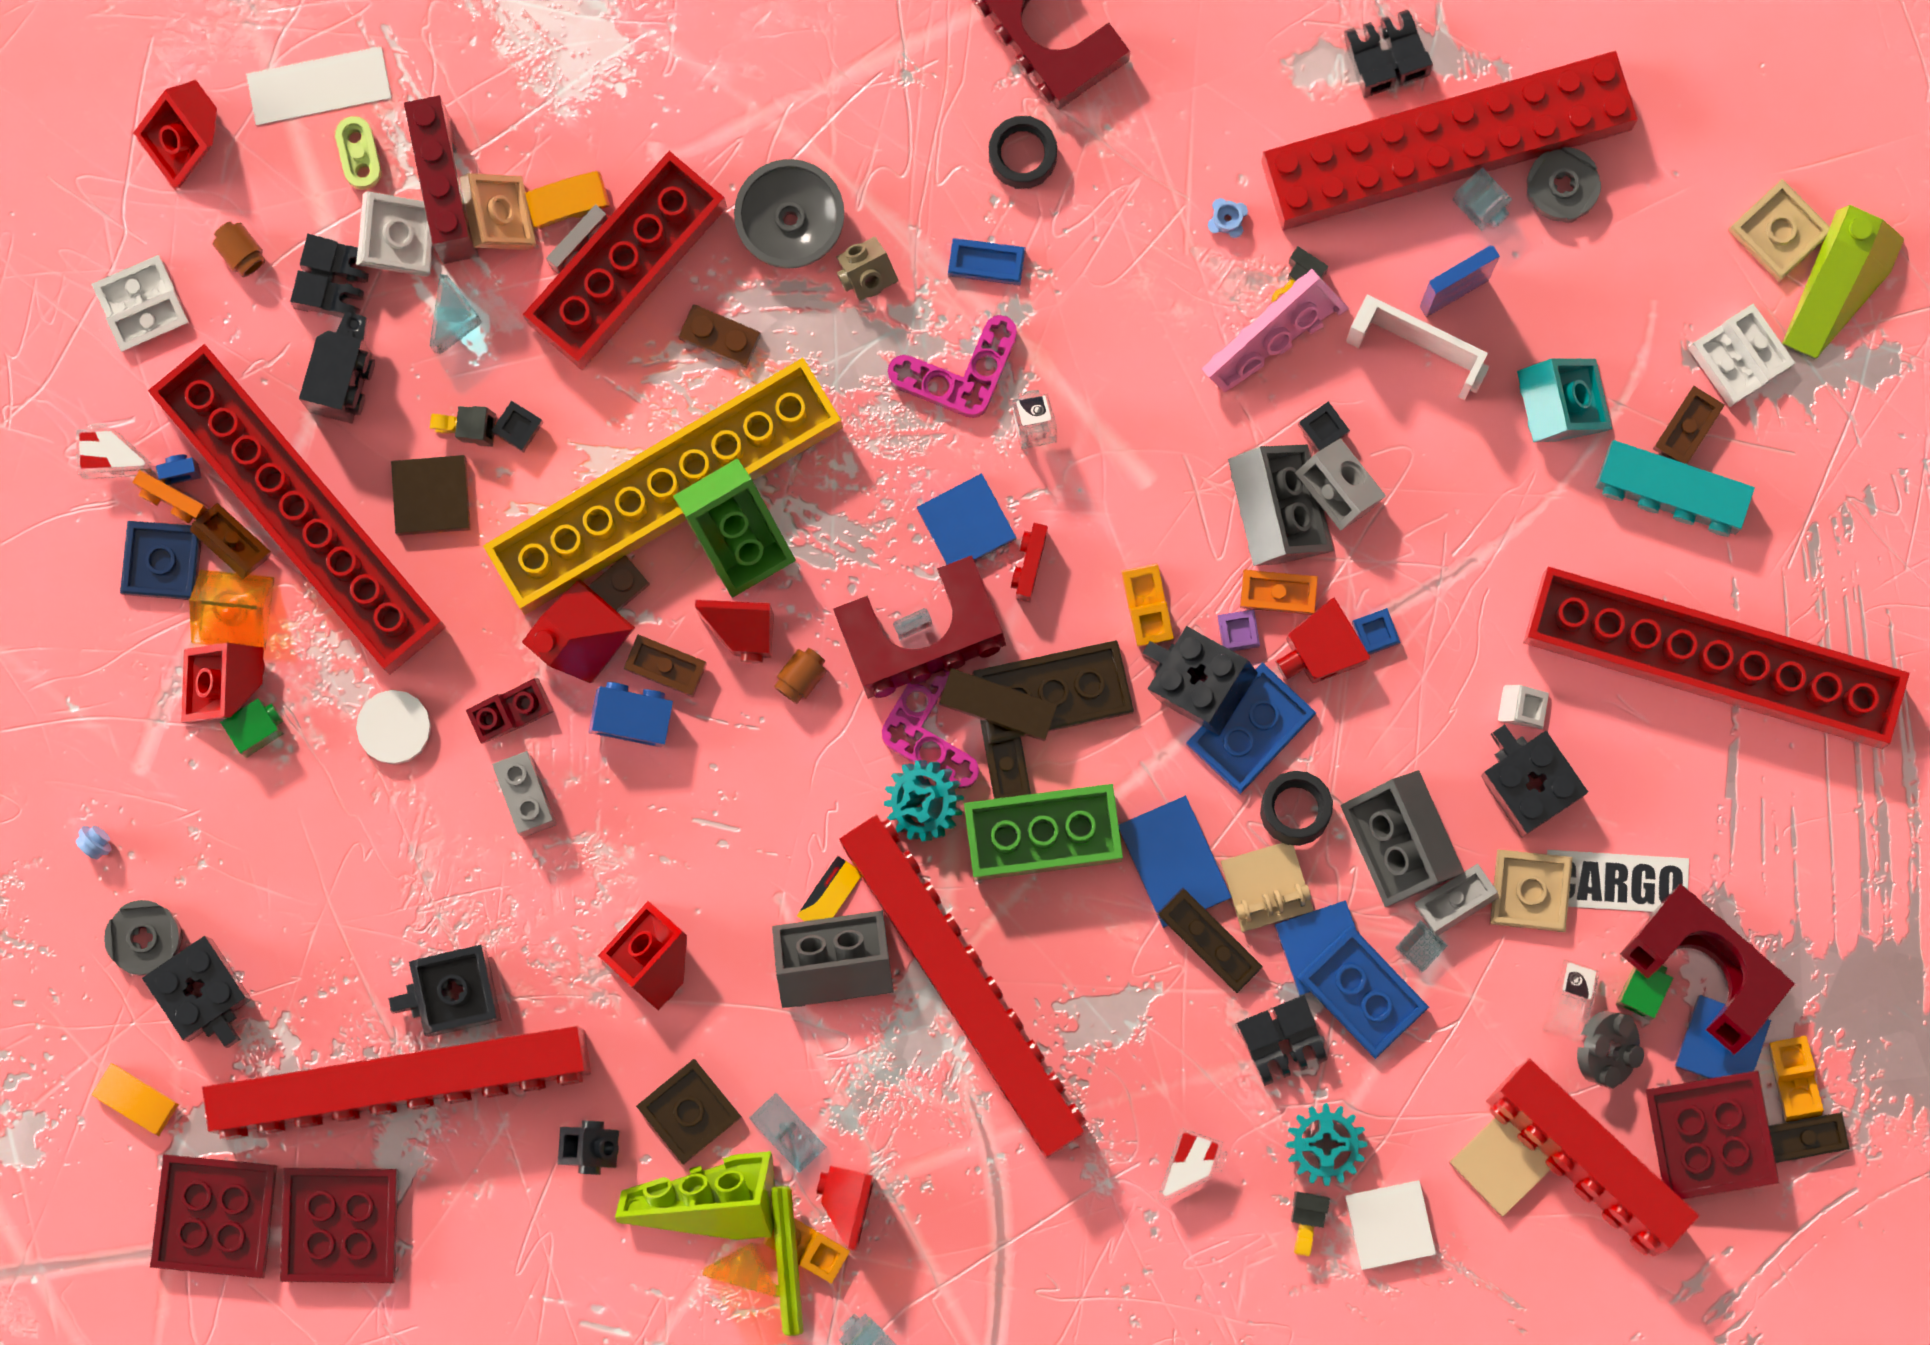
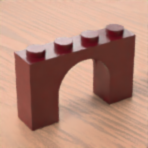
[972,0,1130,110]
[404,95,479,264]
[833,555,1006,699]
[1620,883,1795,1055]

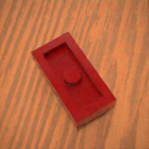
[1010,522,1048,603]

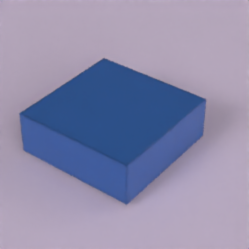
[1352,608,1400,655]

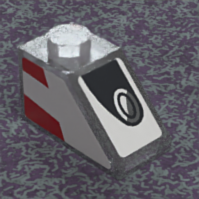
[1012,390,1057,450]
[75,422,157,480]
[1542,959,1600,1042]
[1156,1127,1228,1202]

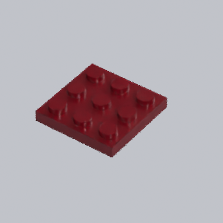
[1645,1071,1780,1199]
[150,1154,277,1278]
[280,1168,398,1283]

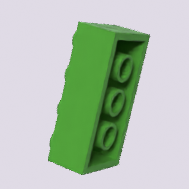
[964,784,1123,881]

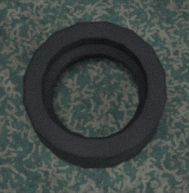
[989,116,1057,189]
[1260,771,1333,846]

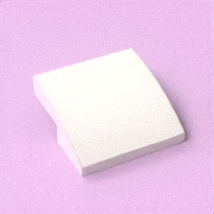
[91,254,189,352]
[1688,303,1795,408]

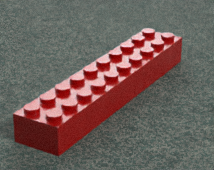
[1261,51,1638,231]
[148,343,447,675]
[1523,566,1910,749]
[839,814,1087,1159]
[202,1026,591,1140]

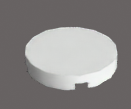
[356,690,432,765]

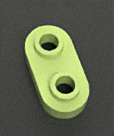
[335,116,382,190]

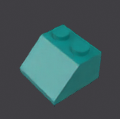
[1517,358,1612,442]

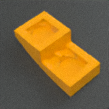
[525,171,610,229]
[1121,563,1174,646]
[1769,1035,1824,1122]
[91,1063,179,1136]
[763,1218,850,1284]

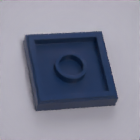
[120,520,202,601]

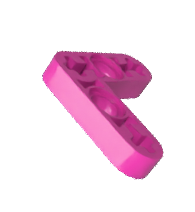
[888,315,1017,418]
[882,669,979,789]

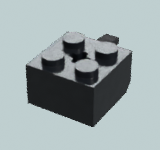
[299,312,375,424]
[1142,626,1258,735]
[1481,724,1589,838]
[142,936,252,1048]
[388,945,502,1037]

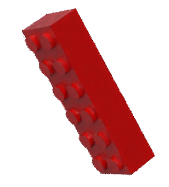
[522,150,727,370]
[1486,1058,1700,1257]

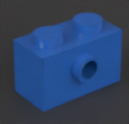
[588,682,673,748]

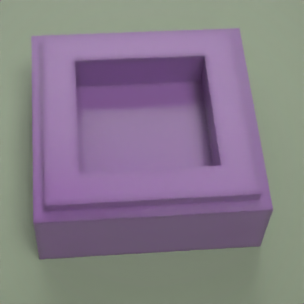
[1217,609,1260,652]

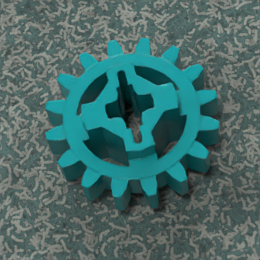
[883,760,964,842]
[1285,1103,1368,1186]

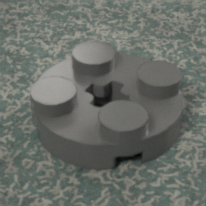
[1526,147,1601,223]
[104,900,182,976]
[1577,1011,1644,1088]

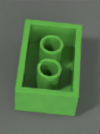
[673,458,796,598]

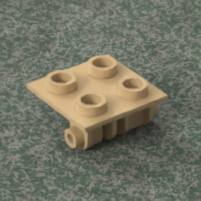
[1220,843,1314,933]

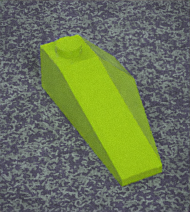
[1782,205,1904,359]
[615,1151,775,1240]

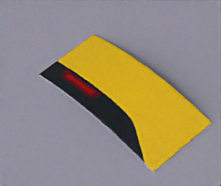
[797,855,861,921]

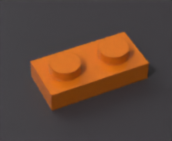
[132,470,208,524]
[1240,569,1318,615]

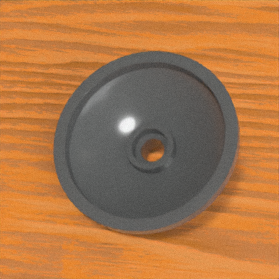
[734,159,845,269]

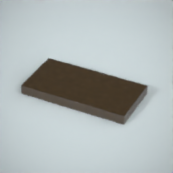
[972,640,1134,745]

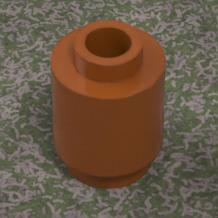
[212,221,266,277]
[774,647,827,704]

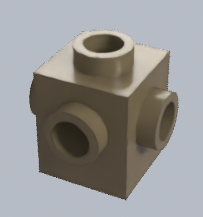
[836,236,899,301]

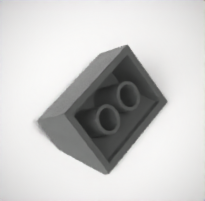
[1228,444,1334,566]
[1340,770,1465,908]
[772,910,894,1008]

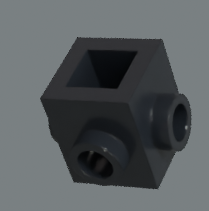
[557,1120,619,1175]

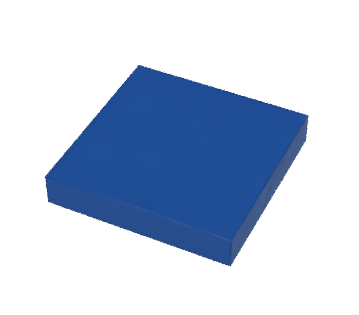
[916,473,1016,565]
[1274,900,1356,996]
[1674,995,1771,1079]

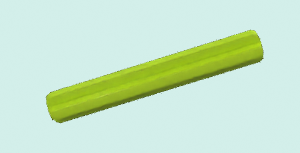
[771,1186,804,1336]

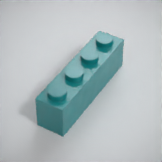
[1595,440,1755,537]

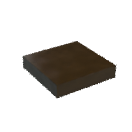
[391,455,471,536]
[636,1058,742,1165]

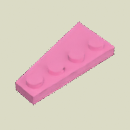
[1202,269,1349,392]

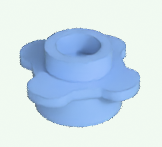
[1208,198,1248,238]

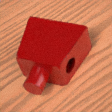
[1275,597,1371,684]

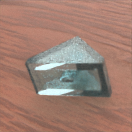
[429,274,483,354]
[749,1092,827,1173]

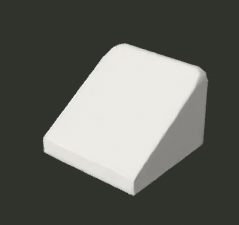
[1498,685,1549,729]

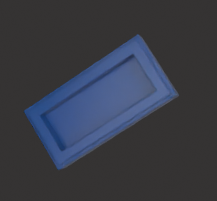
[948,238,1025,286]

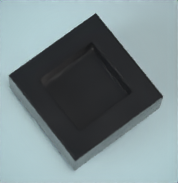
[491,400,544,453]
[1298,401,1350,452]

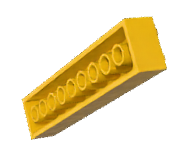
[483,357,843,615]

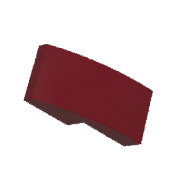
[466,678,554,744]

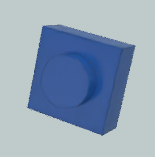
[156,454,202,485]

